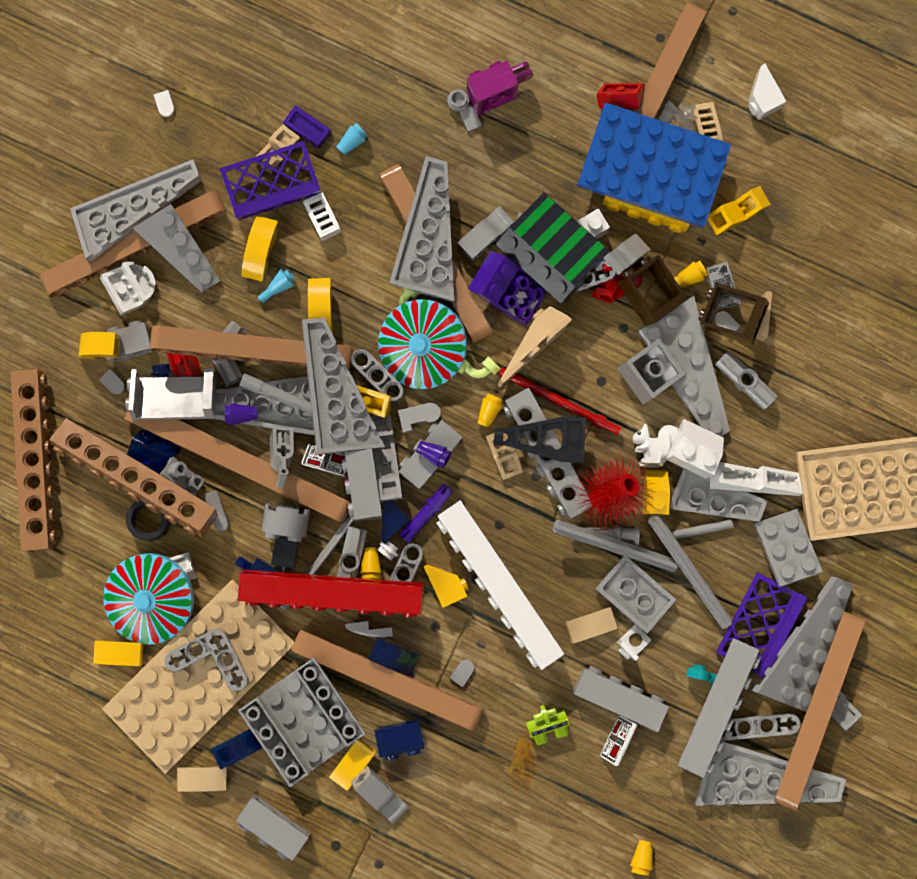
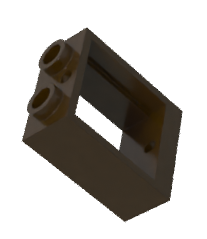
[617,255,688,327]
[699,282,769,345]

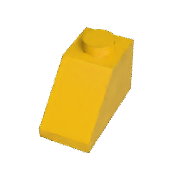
[643,470,670,516]
[424,565,469,608]

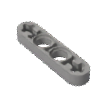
[721,713,800,741]

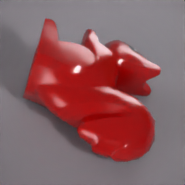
[592,264,643,304]

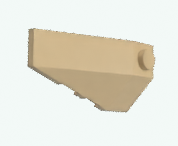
[498,306,572,388]

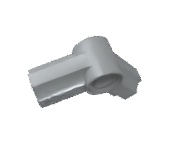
[211,321,248,387]

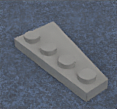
[669,468,768,522]

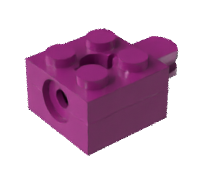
[466,60,534,116]

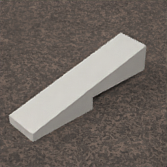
[710,462,803,496]

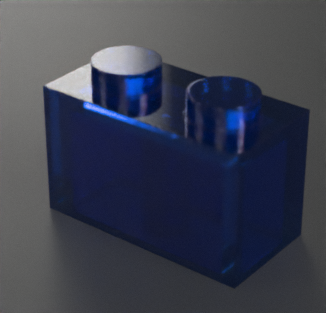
[374,719,425,760]

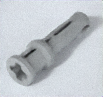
[571,525,640,546]

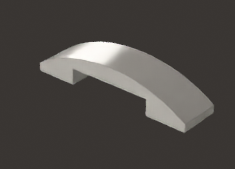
[370,414,402,502]

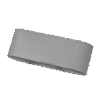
[351,349,404,403]
[390,544,423,582]

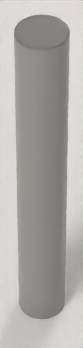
[671,519,733,540]

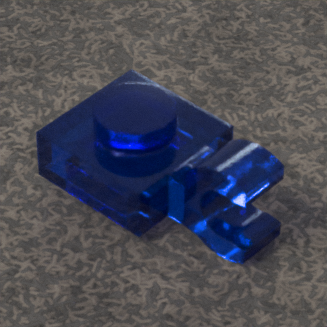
[235,556,276,572]

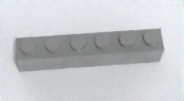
[678,638,761,778]

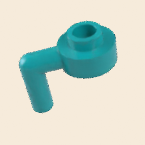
[686,664,717,690]

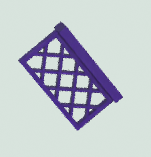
[220,141,321,221]
[716,573,807,678]

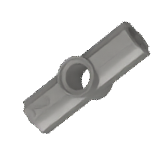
[714,350,777,410]
[337,526,368,578]

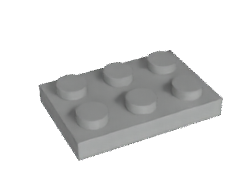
[754,509,823,588]
[595,556,677,634]

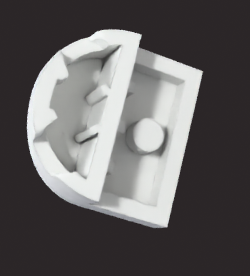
[100,261,155,316]

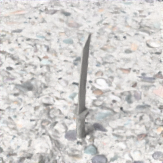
[281,515,354,611]

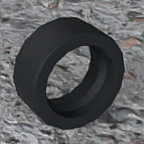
[126,500,171,541]

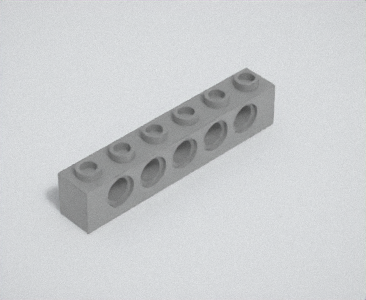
[503,388,593,520]

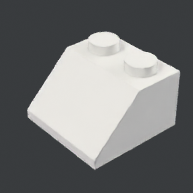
[666,419,724,478]

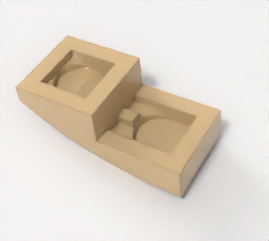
[257,124,300,175]
[485,433,523,480]
[565,607,618,644]
[177,766,226,792]

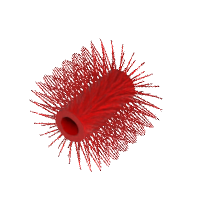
[572,452,655,531]

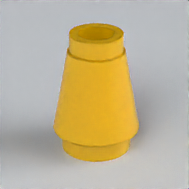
[674,260,708,289]
[477,393,504,428]
[360,547,382,580]
[630,840,653,876]

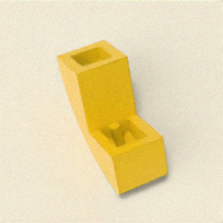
[707,186,771,235]
[241,216,278,282]
[308,278,333,334]
[78,332,121,360]

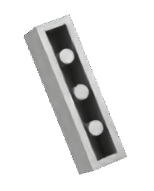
[572,666,669,732]

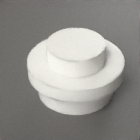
[378,541,399,561]

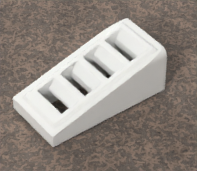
[303,192,341,241]

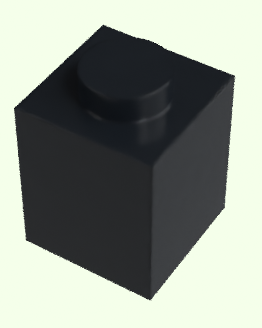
[271,538,300,572]

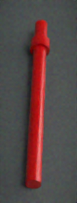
[499,367,621,435]

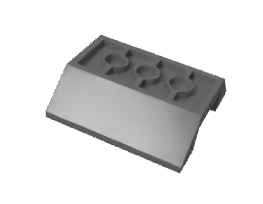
[238,657,366,787]

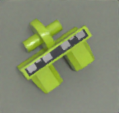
[526,705,570,745]

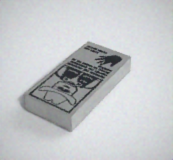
[706,262,740,311]

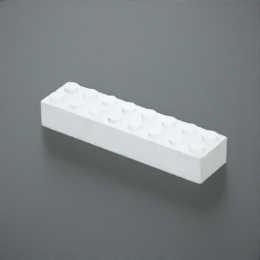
[437,501,564,670]

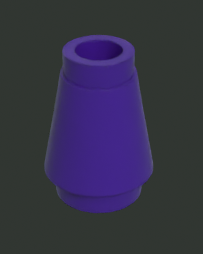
[224,403,257,425]
[416,440,452,468]

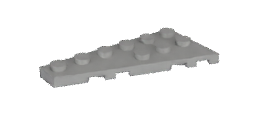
[389,156,454,302]
[70,160,202,263]
[637,296,730,436]
[302,318,385,455]
[214,376,314,436]
[752,576,853,712]
[694,741,846,806]

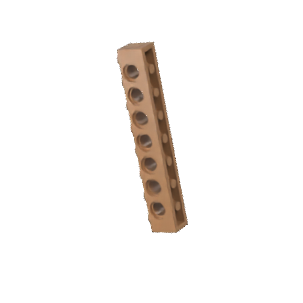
[10,369,57,551]
[49,418,218,538]

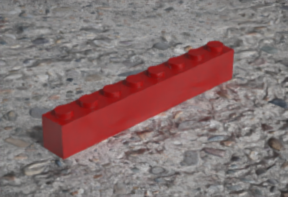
[238,570,424,617]

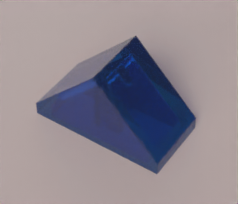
[381,500,410,542]

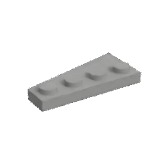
[133,204,220,292]

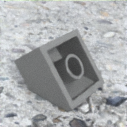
[617,338,685,404]

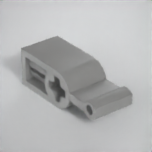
[457,206,514,263]
[603,234,651,275]
[270,426,294,488]
[351,765,409,824]

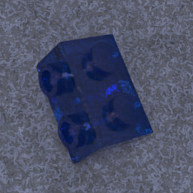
[127,429,181,475]

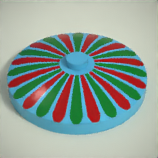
[378,299,467,389]
[103,553,194,644]

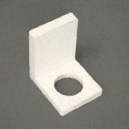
[616,624,651,661]

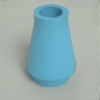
[336,123,369,156]

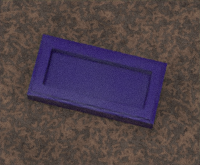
[283,105,331,149]

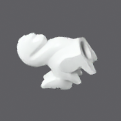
[632,424,678,468]

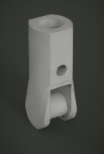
[203,490,229,532]

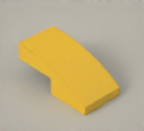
[93,640,143,666]
[329,738,376,791]

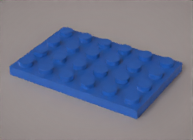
[577,102,732,228]

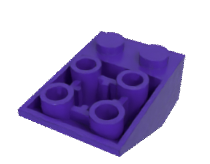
[468,251,548,327]

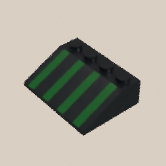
[495,192,610,303]

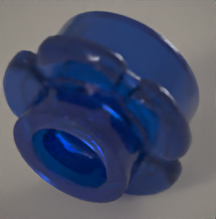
[150,364,173,378]

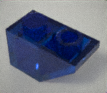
[211,728,263,770]

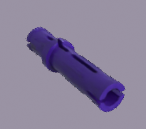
[399,484,454,543]

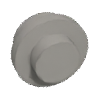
[447,89,469,112]

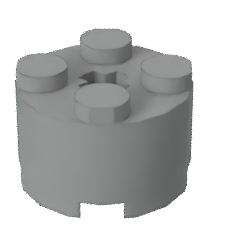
[261,503,310,542]

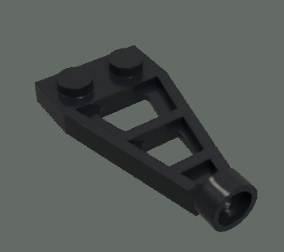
[494,417,586,463]

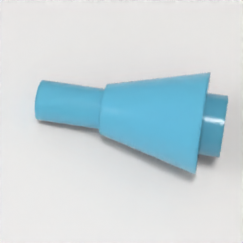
[258,269,296,304]

